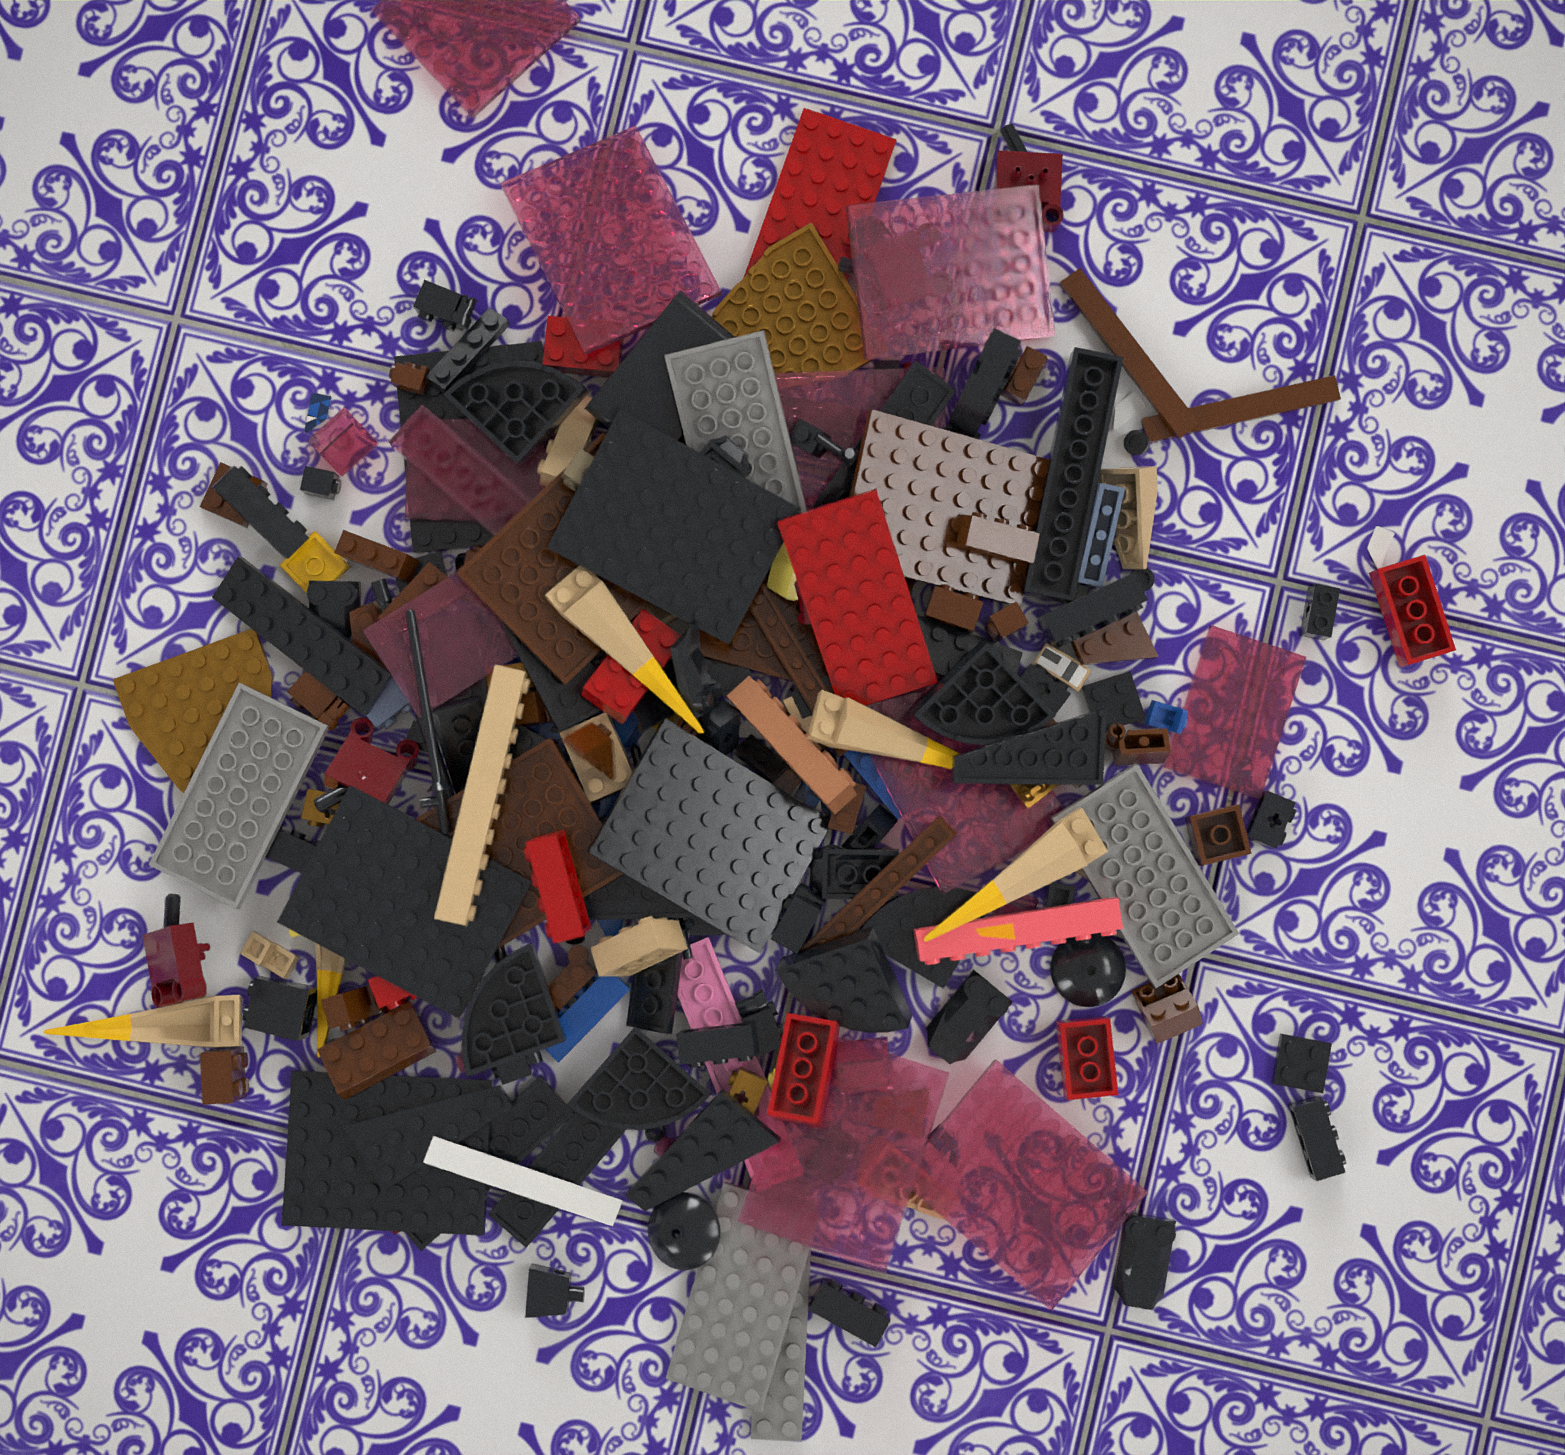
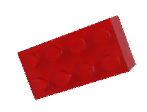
[1369,555,1456,668]
[581,609,681,725]
[524,829,591,943]
[767,1013,840,1127]

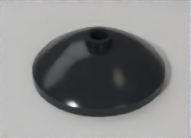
[1050,933,1126,1007]
[648,1192,720,1270]

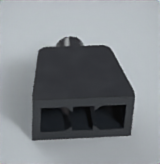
[525,1263,585,1318]

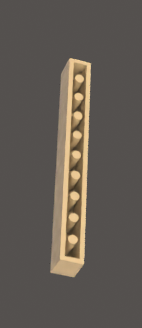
[434,665,530,925]

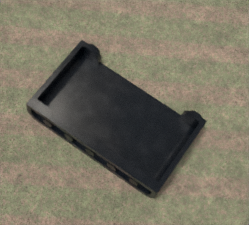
[584,290,735,441]

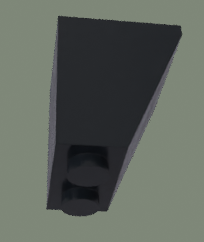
[243,976,317,1041]

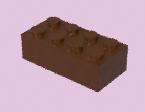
[317,1001,437,1100]

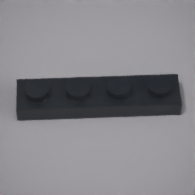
[425,308,510,393]

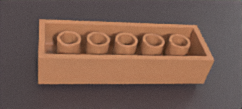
[727,676,857,815]

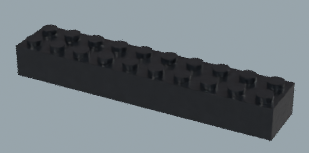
[1022,347,1124,604]

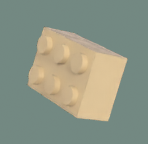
[560,713,633,804]
[591,917,687,977]

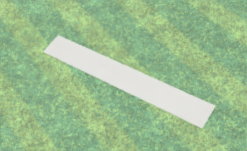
[423,1136,623,1226]

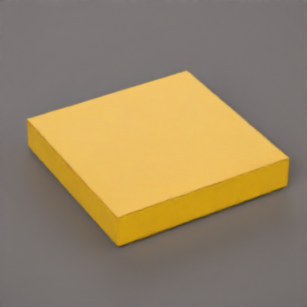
[279,531,351,593]

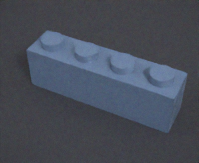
[1078,482,1125,587]
[367,649,435,729]

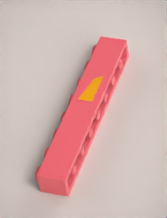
[913,897,1123,965]

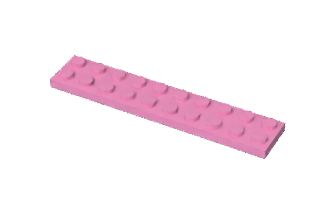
[677,937,804,1192]

